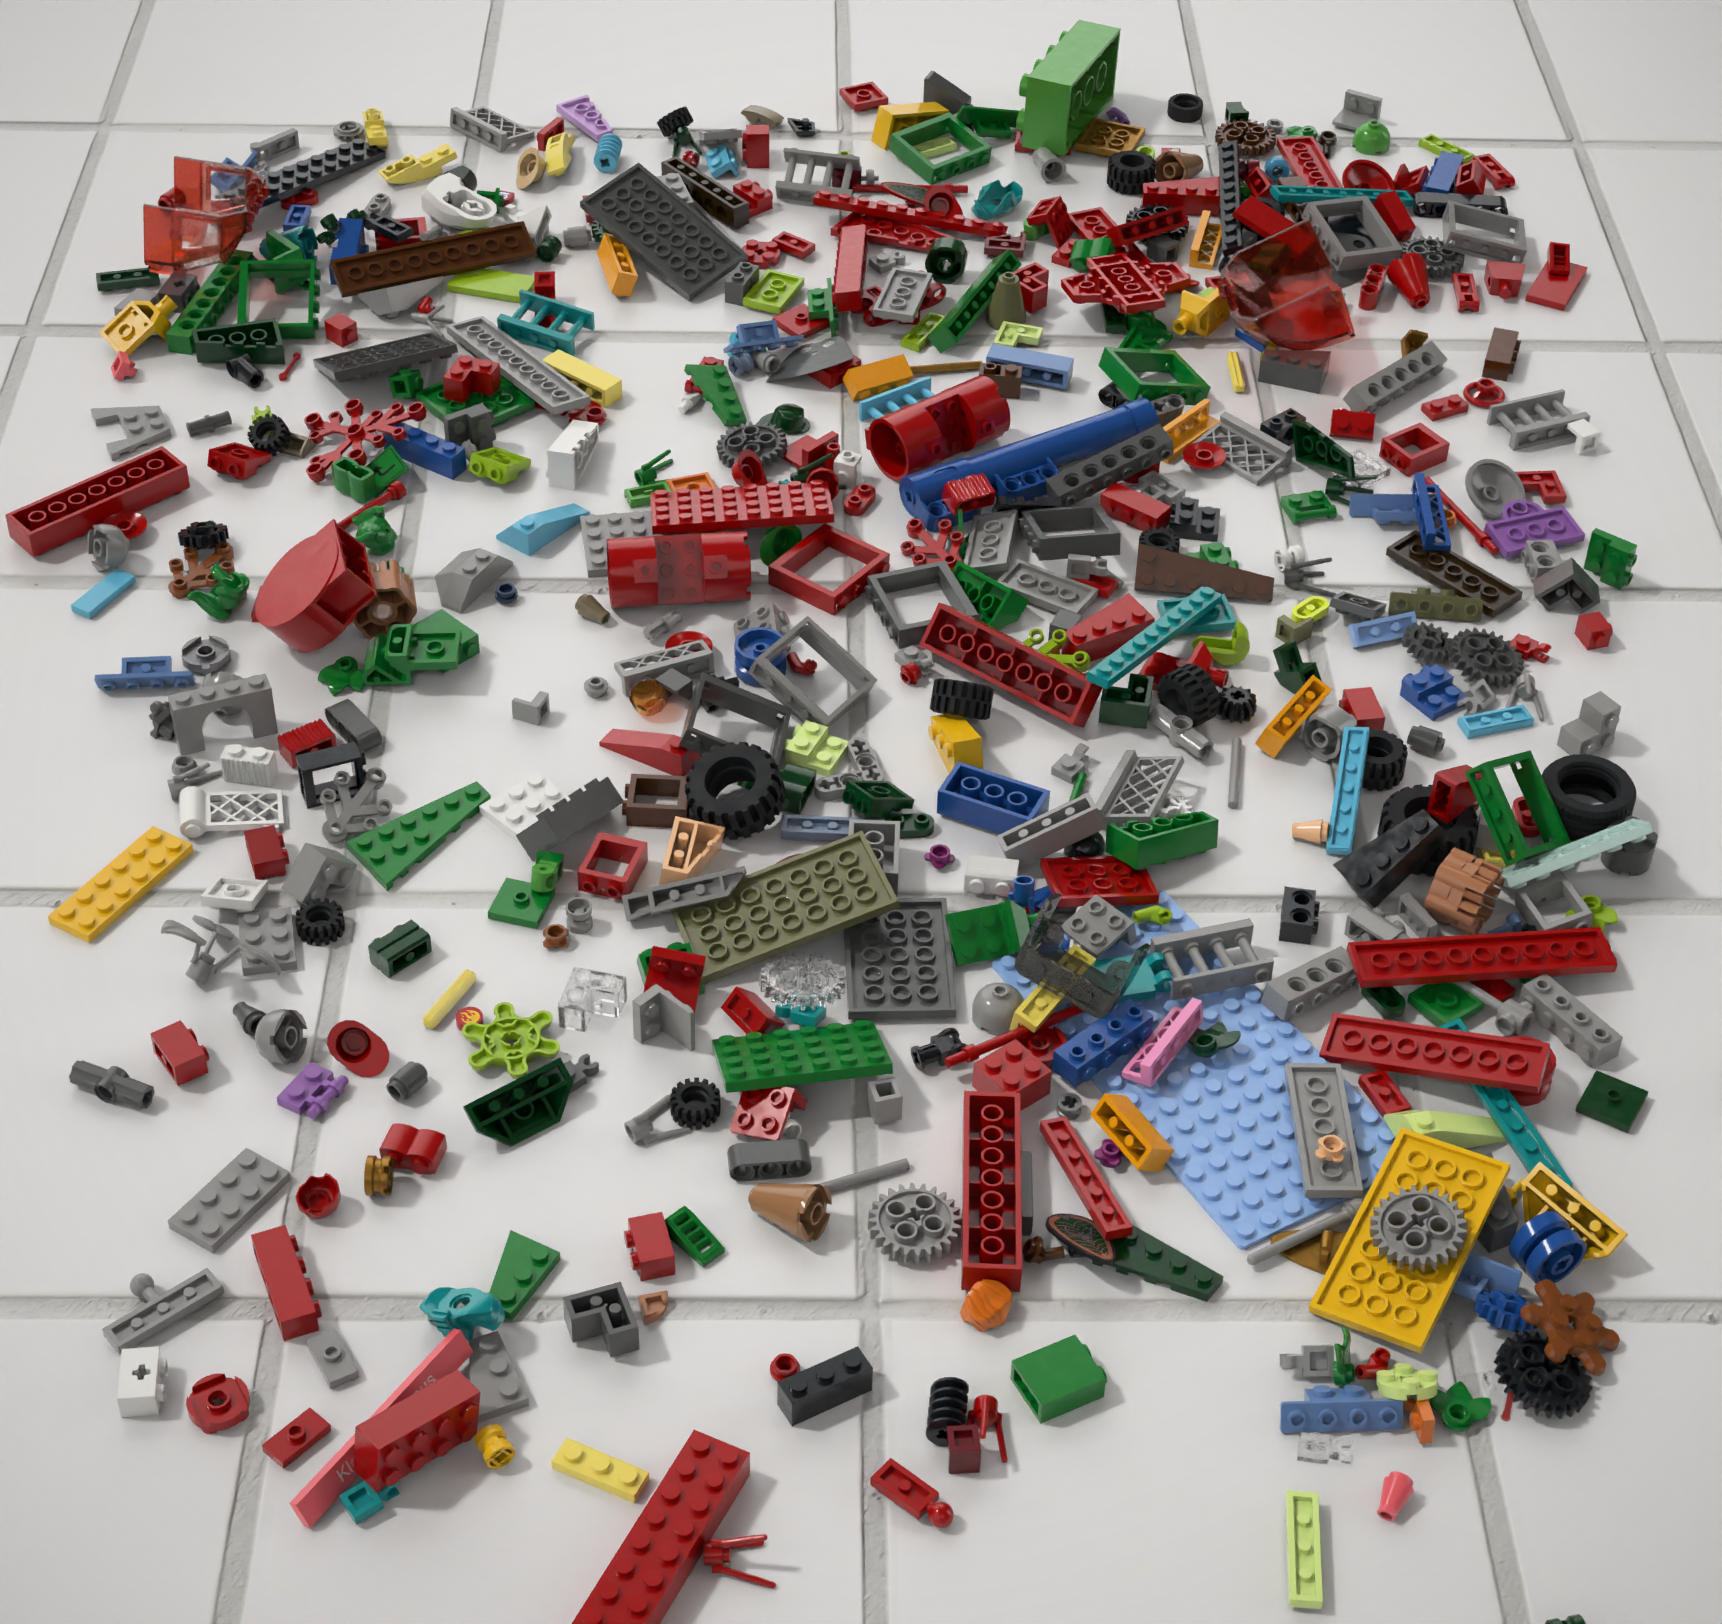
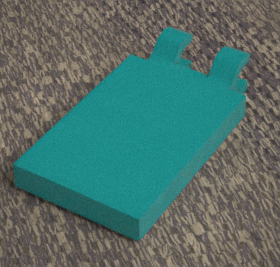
[1071,952,1172,1008]

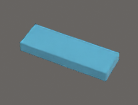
[71,568,136,619]
[1457,705,1534,739]

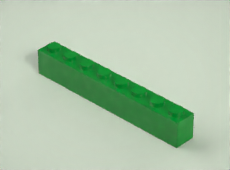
[928,249,1022,353]

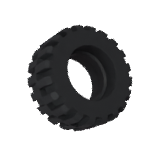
[685,742,786,840]
[1377,784,1479,877]

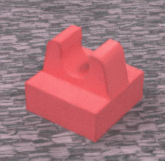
[111,351,137,381]

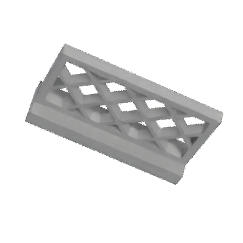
[450,106,534,152]
[1193,411,1292,486]
[1095,750,1184,830]

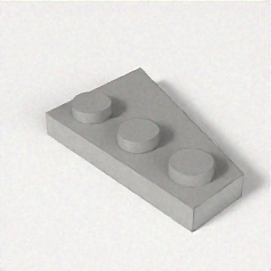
[469,1330,529,1423]

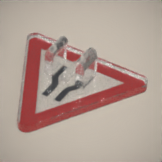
[1456,1370,1515,1421]

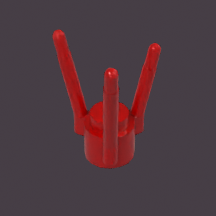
[966,1395,1008,1463]
[703,1534,776,1588]

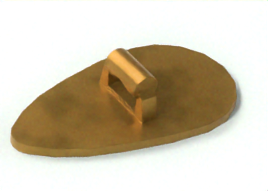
[1271,1230,1346,1275]

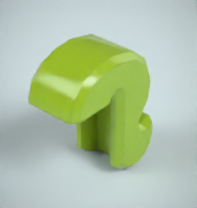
[1192,621,1250,666]

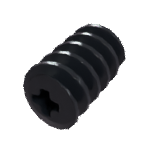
[926,1377,969,1447]

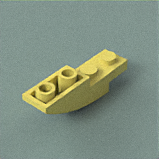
[362,108,388,148]
[545,132,575,177]
[378,144,457,184]

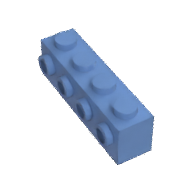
[986,343,1074,389]

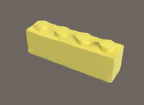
[542,349,622,408]

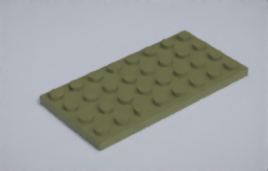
[671,831,900,984]

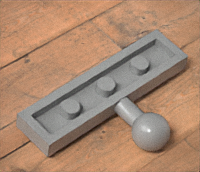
[102,1268,224,1355]

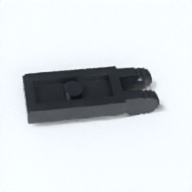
[361,211,413,243]

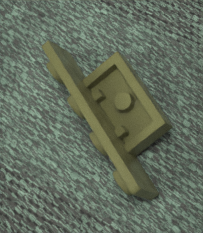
[1388,587,1483,622]

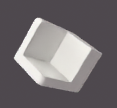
[1567,419,1600,455]

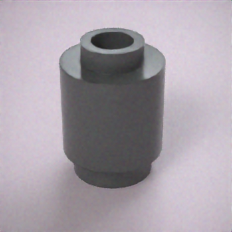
[1407,725,1445,755]
[386,1061,428,1101]

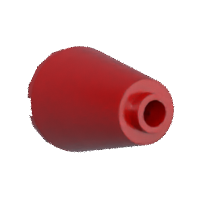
[1386,252,1430,308]

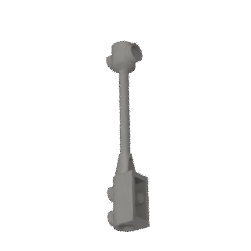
[1344,905,1535,1036]

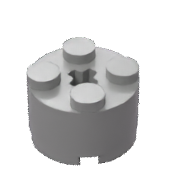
[1299,704,1357,761]

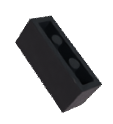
[777,1346,873,1426]

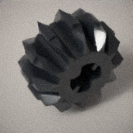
[1217,685,1257,724]

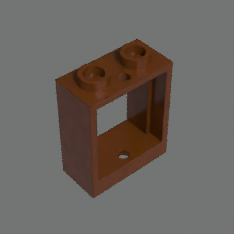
[622,774,690,828]

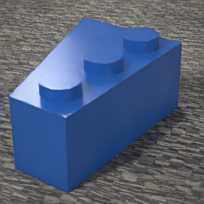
[329,218,369,285]

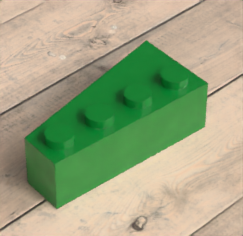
[1105,811,1219,870]

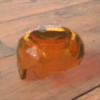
[629,679,668,716]

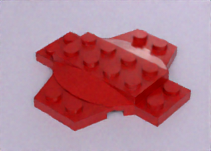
[1061,253,1190,314]

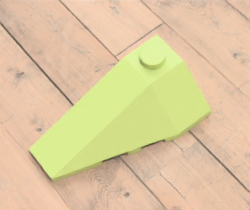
[1383,1110,1507,1149]

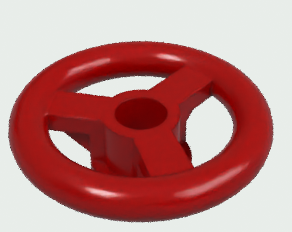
[1463,378,1505,408]

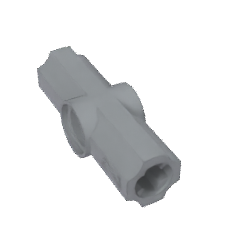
[1148,703,1214,760]

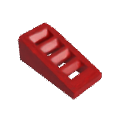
[1547,242,1570,276]

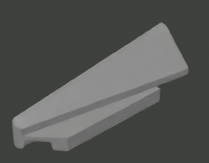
[622,866,747,922]

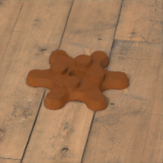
[1520,1279,1620,1376]

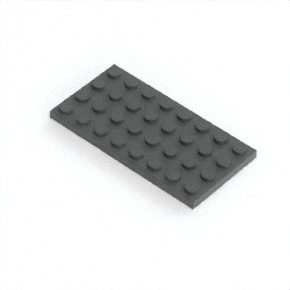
[580,162,748,301]

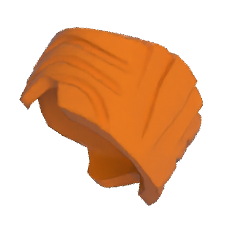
[960,1279,1013,1332]

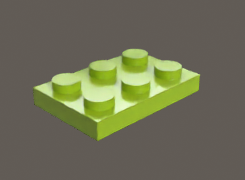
[743,269,804,314]

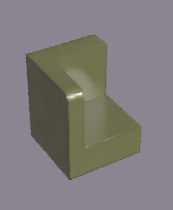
[1275,615,1314,645]

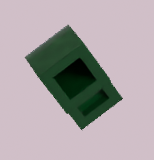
[1273,641,1322,694]

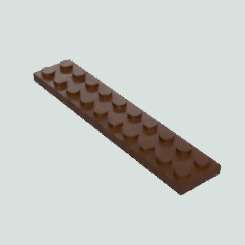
[330,221,536,298]

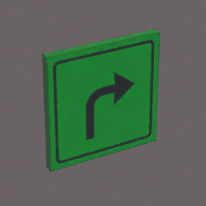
[366,445,409,498]

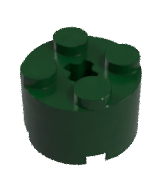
[925,237,968,284]

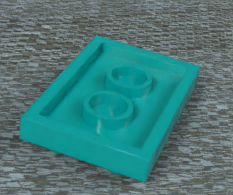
[1157,594,1236,636]

